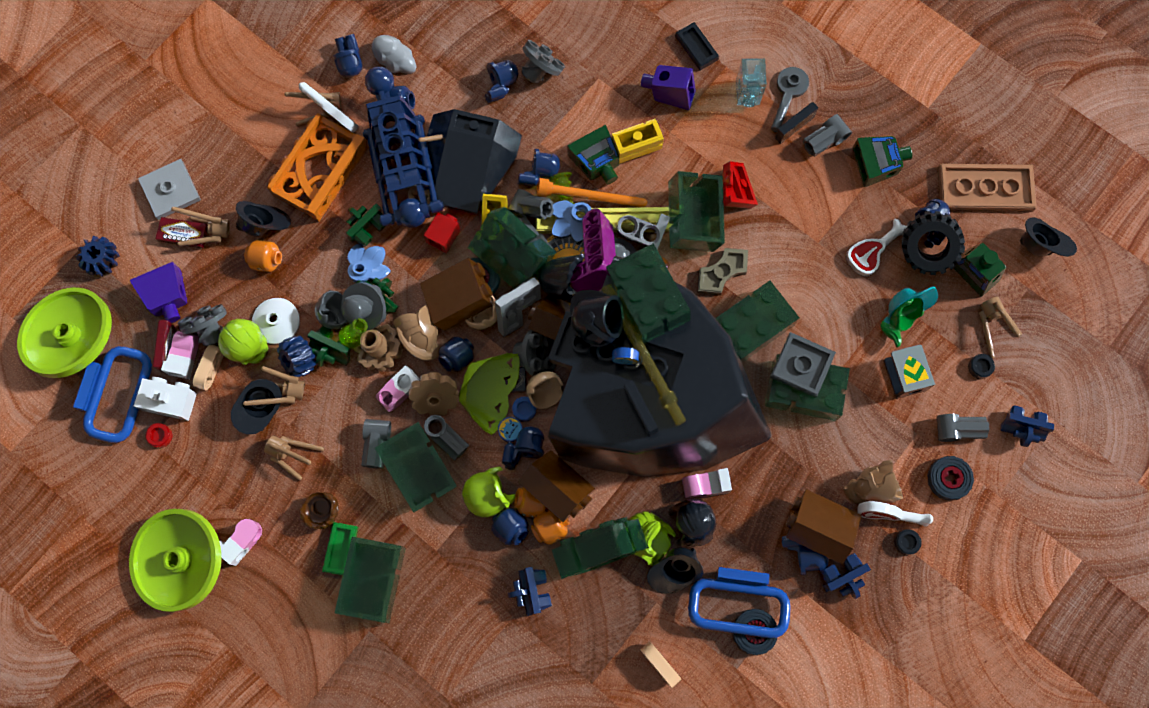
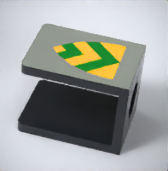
[884,345,935,399]

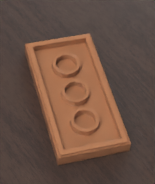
[938,164,1037,211]

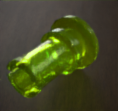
[549,172,575,204]
[338,318,368,348]

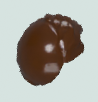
[299,492,339,530]

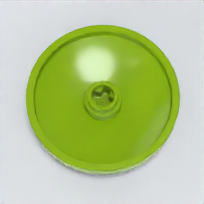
[17,287,112,378]
[129,509,221,612]

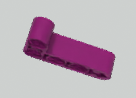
[570,208,616,292]

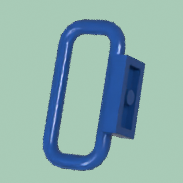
[73,346,152,443]
[688,567,791,638]

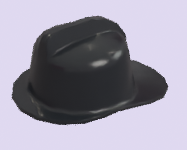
[235,201,291,237]
[1020,217,1077,257]
[231,379,282,434]
[647,547,704,594]

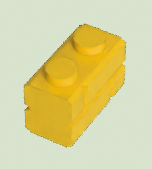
[611,119,664,164]

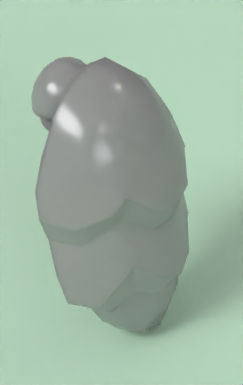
[372,35,417,74]

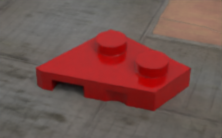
[723,161,758,209]

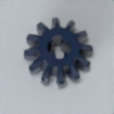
[75,236,120,277]
[277,336,316,377]

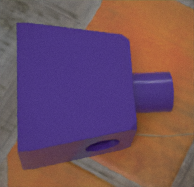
[641,65,696,110]
[130,262,187,323]

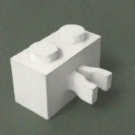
[134,377,197,421]

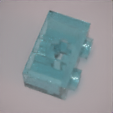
[736,58,767,107]

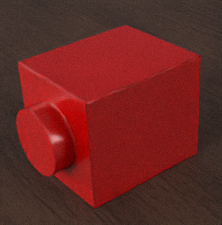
[424,212,461,254]

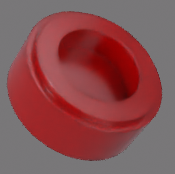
[145,423,173,448]

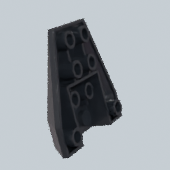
[427,109,522,215]

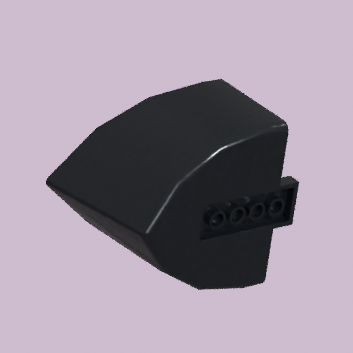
[548,256,771,477]

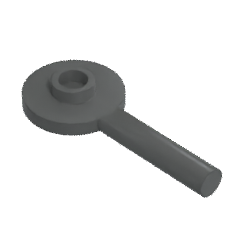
[771,67,809,132]

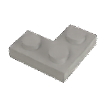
[495,278,541,337]

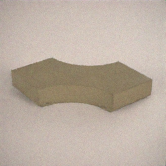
[697,248,748,295]

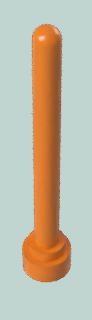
[536,178,647,207]

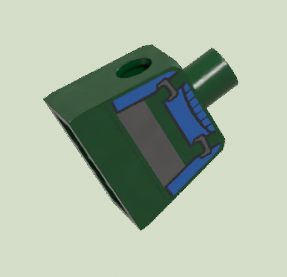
[567,125,619,185]
[852,136,913,187]
[954,243,1006,297]

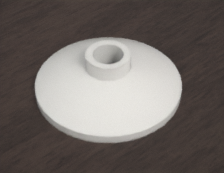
[252,298,300,344]

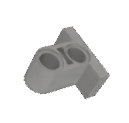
[617,213,670,262]

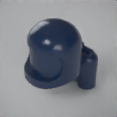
[333,34,362,78]
[485,59,519,103]
[517,149,560,187]
[915,199,950,248]
[502,426,545,470]
[782,536,829,575]

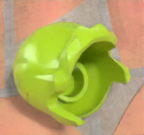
[218,319,269,365]
[462,466,516,517]
[622,511,676,566]

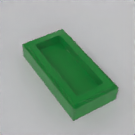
[322,522,359,576]

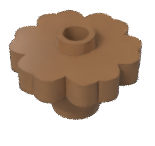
[354,324,403,372]
[409,372,459,416]

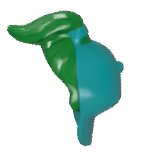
[881,286,938,347]

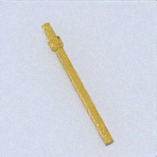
[602,284,686,426]

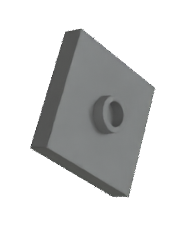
[138,159,201,220]

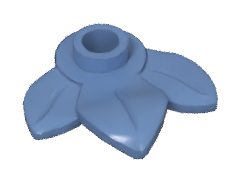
[552,200,591,242]
[348,244,391,283]

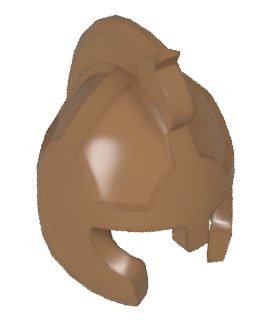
[393,305,439,361]
[844,460,903,504]

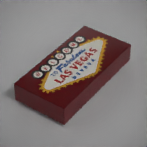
[155,217,208,248]
[153,320,176,372]

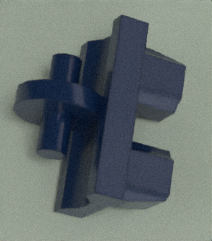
[1000,405,1054,447]
[821,553,871,599]
[508,567,552,616]

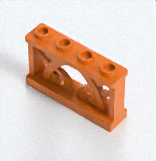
[267,113,368,222]

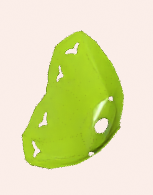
[459,353,520,435]

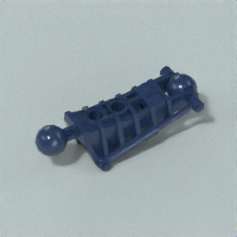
[362,67,444,228]

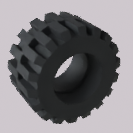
[902,211,965,275]

